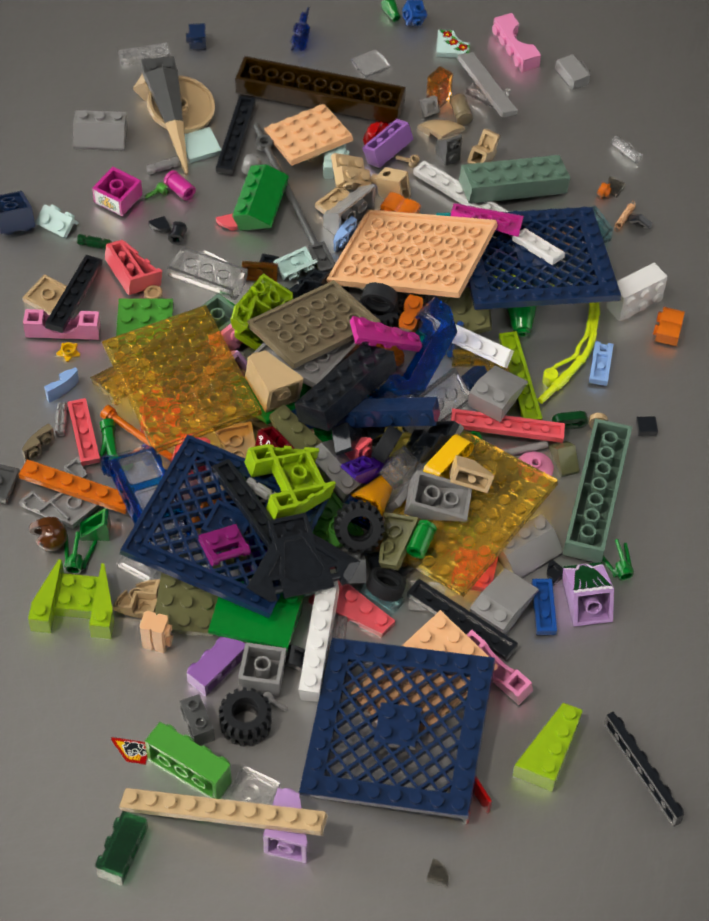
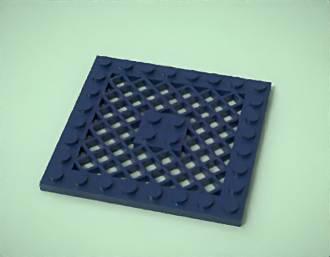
[468,207,621,310]
[120,434,330,618]
[299,638,495,819]

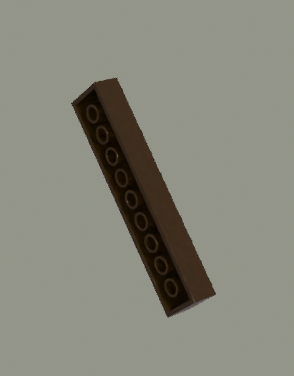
[235,56,406,123]

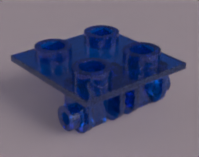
[290,7,310,51]

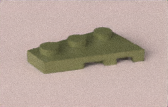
[269,404,322,449]
[379,512,420,570]

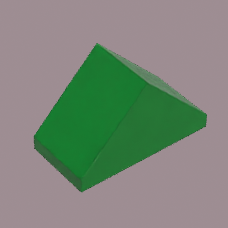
[79,508,111,541]

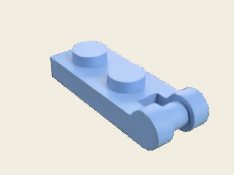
[589,341,614,386]

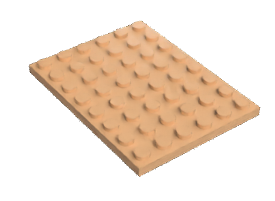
[326,210,498,298]

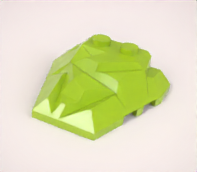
[230,273,293,350]

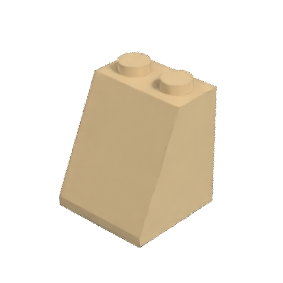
[245,350,303,413]

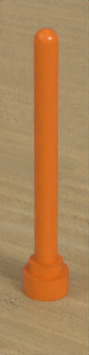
[100,405,173,461]

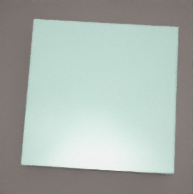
[184,127,221,163]

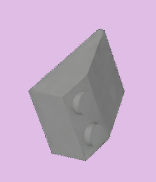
[467,365,528,422]
[404,470,472,522]
[470,568,539,635]

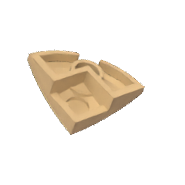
[418,120,465,139]
[112,579,160,619]

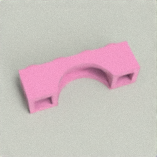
[492,13,541,72]
[23,309,101,340]
[467,630,533,705]

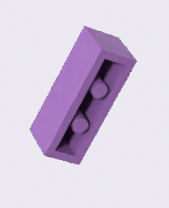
[362,119,414,168]
[187,637,245,696]

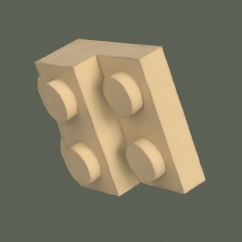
[331,153,372,190]

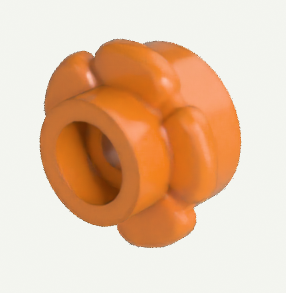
[597,182,612,199]

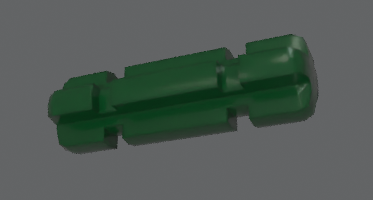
[77,234,112,250]

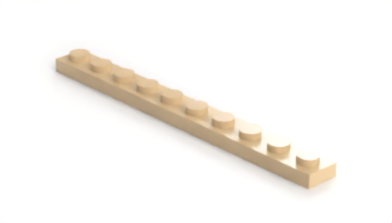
[119,788,328,836]

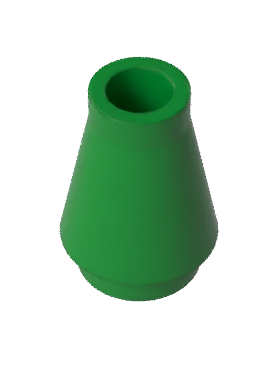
[381,0,401,22]

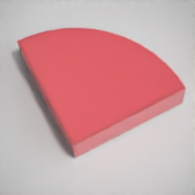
[216,213,238,231]

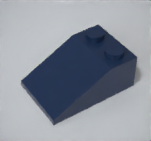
[0,191,36,235]

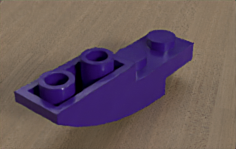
[341,455,396,484]

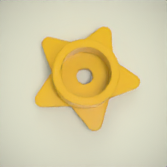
[56,342,80,362]

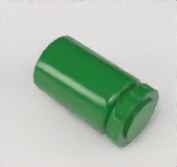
[406,520,437,559]

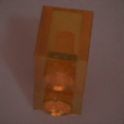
[426,66,453,109]

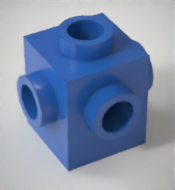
[402,0,427,27]

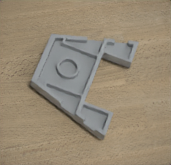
[19,457,102,529]

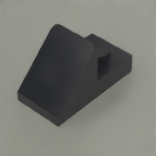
[332,422,364,456]

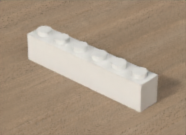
[298,581,339,702]

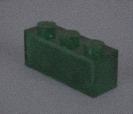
[95,811,148,885]

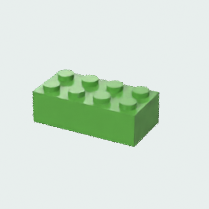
[145,722,232,799]

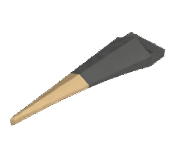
[140,56,188,175]

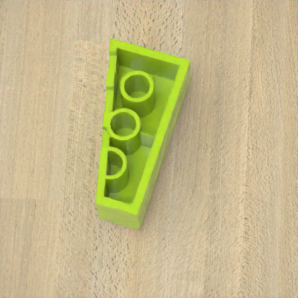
[512,703,583,791]

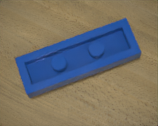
[531,579,557,635]

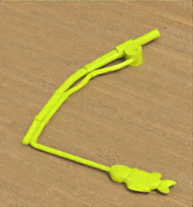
[488,269,600,404]

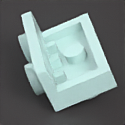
[35,204,79,239]
[274,246,317,281]

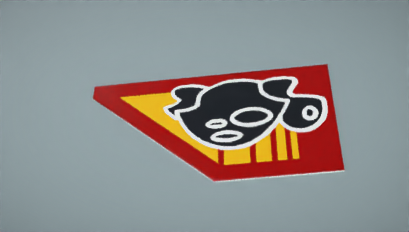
[111,737,147,765]

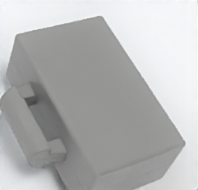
[555,54,590,90]

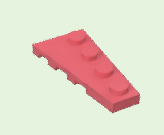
[309,580,395,638]

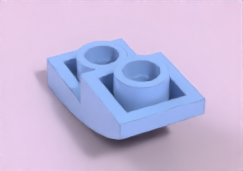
[333,216,357,253]
[44,367,79,403]

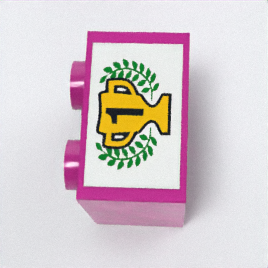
[92,167,143,216]

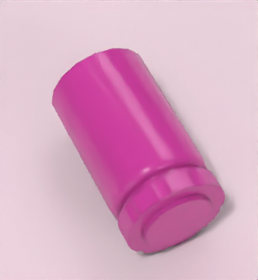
[164,170,196,201]

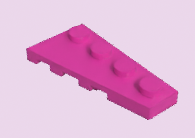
[451,203,524,237]
[350,316,422,352]

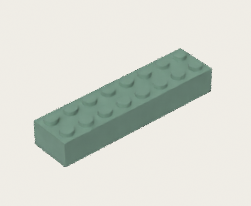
[563,418,632,563]

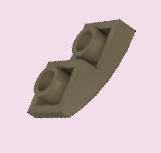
[22,424,55,462]

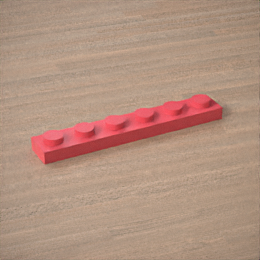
[451,408,565,443]

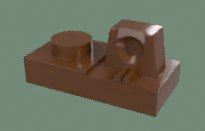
[241,261,278,282]

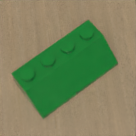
[232,164,289,231]

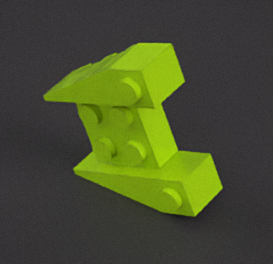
[244,444,336,519]
[28,559,115,639]

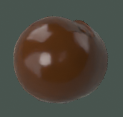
[29,517,67,551]

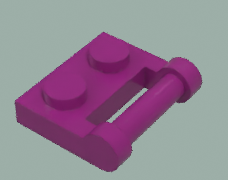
[198,524,251,566]

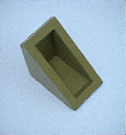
[548,441,580,477]

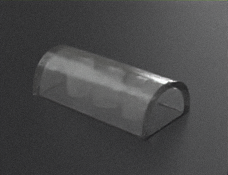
[167,246,248,300]
[402,368,469,434]

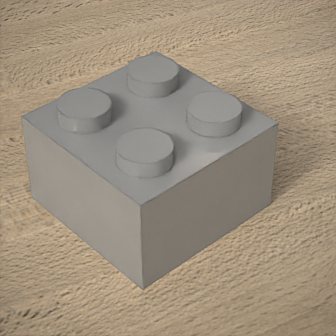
[238,643,286,696]

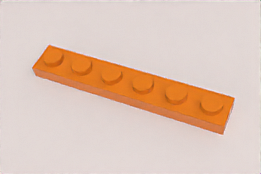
[19,459,134,514]

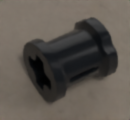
[168,221,187,245]

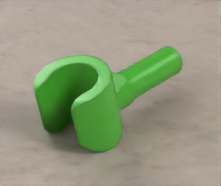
[144,182,169,199]

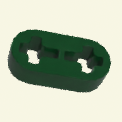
[552,411,589,430]

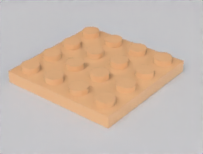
[264,104,353,166]

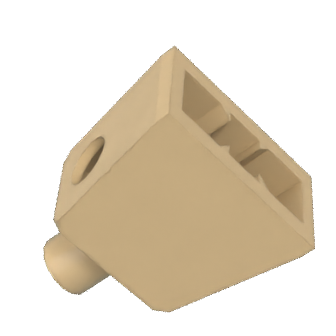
[371,167,411,199]

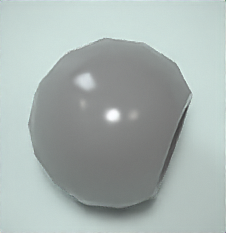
[241,154,262,175]

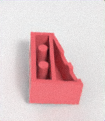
[105,240,163,295]

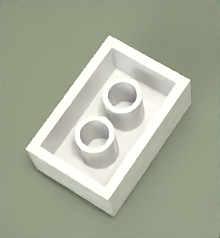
[606,262,668,321]

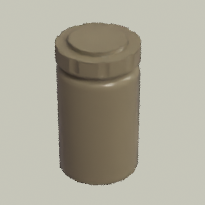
[450,94,473,126]

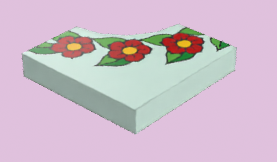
[436,30,470,58]

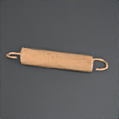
[614,200,635,232]

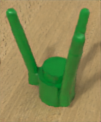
[64,531,97,574]
[602,539,634,580]

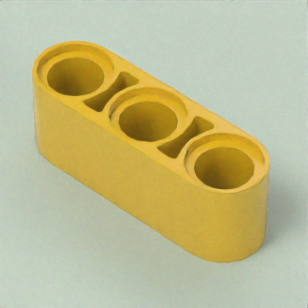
[423,434,474,479]

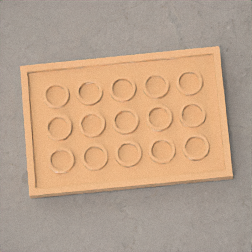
[351,610,498,750]

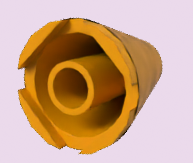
[346,475,394,526]

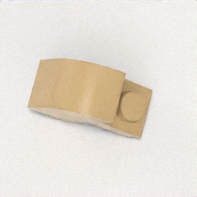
[467,129,501,164]

